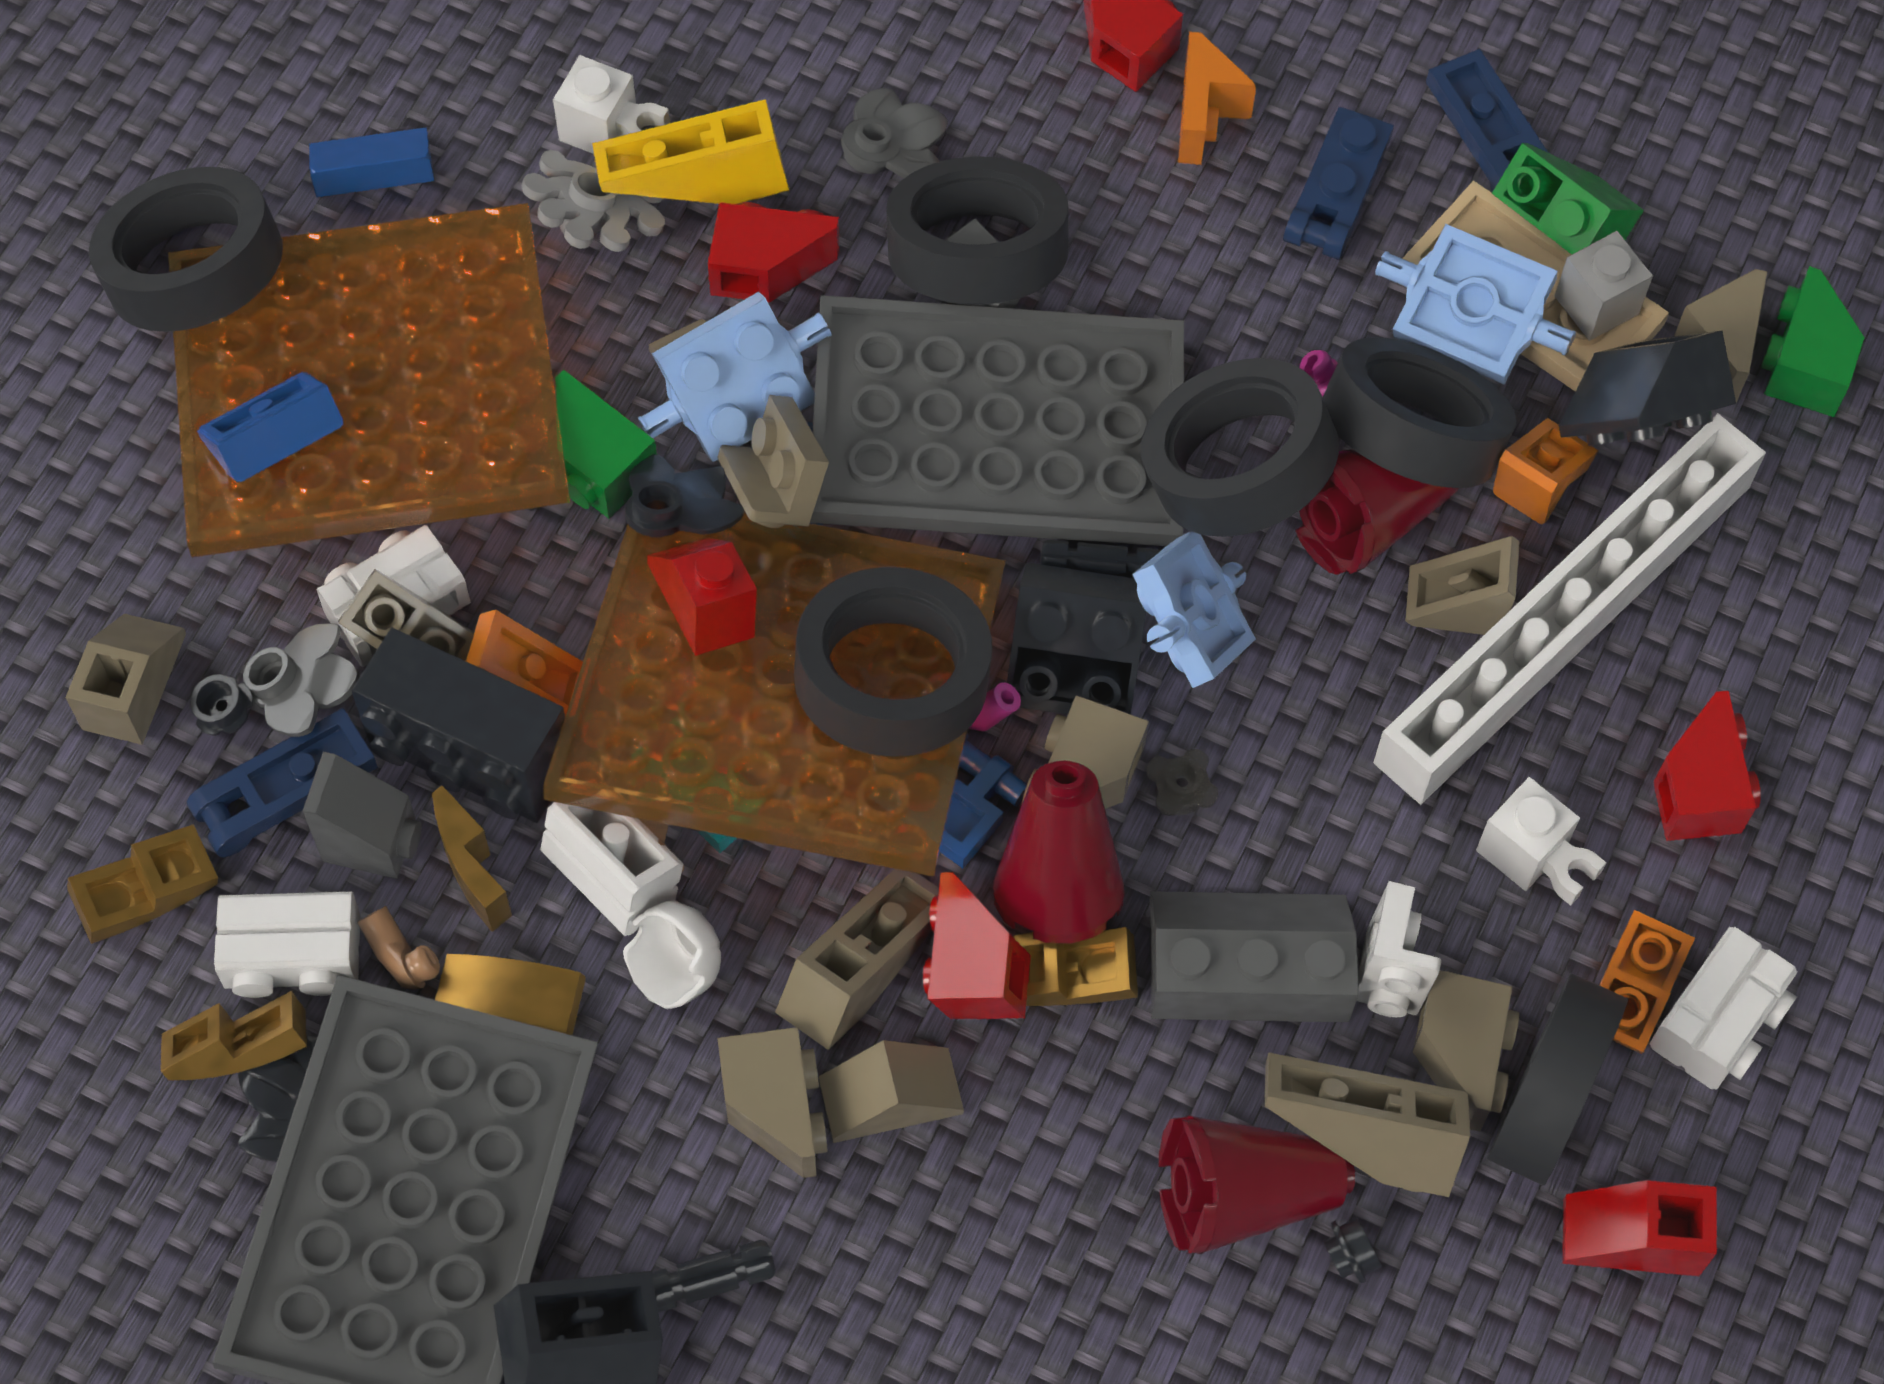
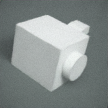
[553,55,670,154]
[1476,777,1607,906]

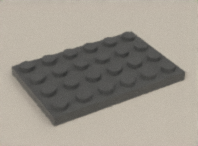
[810,295,1184,546]
[212,975,598,1384]

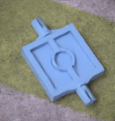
[1375,224,1576,385]
[638,292,832,462]
[1132,531,1256,688]

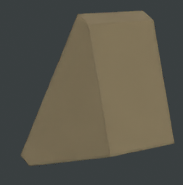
[1674,269,1767,402]
[1405,536,1519,635]
[818,1040,964,1143]

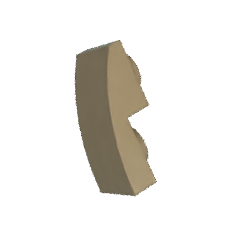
[338,569,474,660]

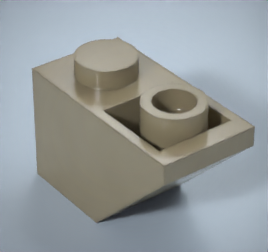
[65,614,186,745]
[1022,696,1149,809]
[1413,970,1519,1132]
[717,1027,828,1178]

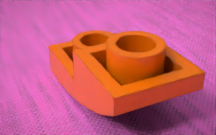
[1599,910,1695,1054]

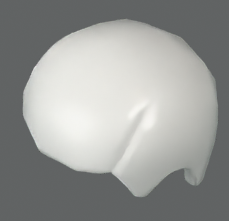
[623,900,721,1010]

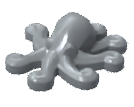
[521,150,665,252]

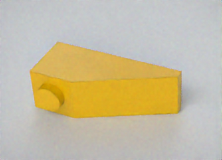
[592,99,789,204]

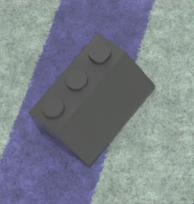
[1150,891,1359,1022]

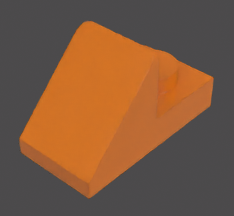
[1178,32,1256,165]
[1493,418,1599,525]
[466,610,591,724]

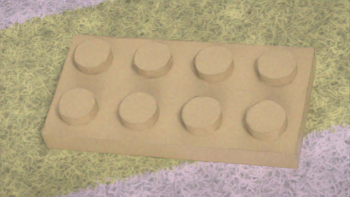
[1403,181,1669,391]

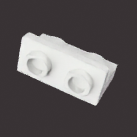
[1357,881,1441,1017]

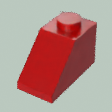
[647,538,757,656]

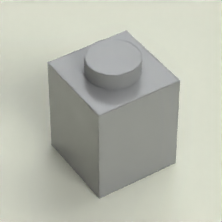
[1554,231,1653,341]

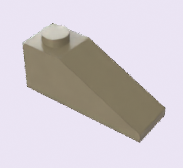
[775,863,939,1050]
[1265,1053,1470,1197]

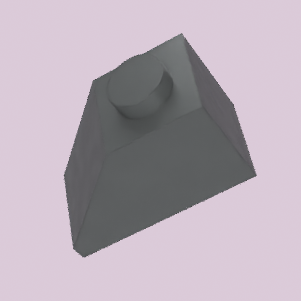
[303,752,422,879]

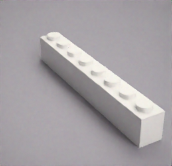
[1373,414,1766,805]

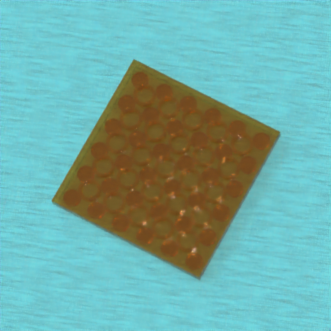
[168,203,571,558]
[544,511,1006,876]

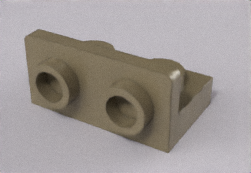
[717,395,829,528]

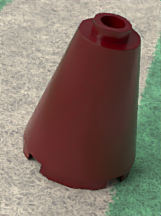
[1295,449,1459,575]
[993,760,1124,944]
[1159,1116,1355,1254]

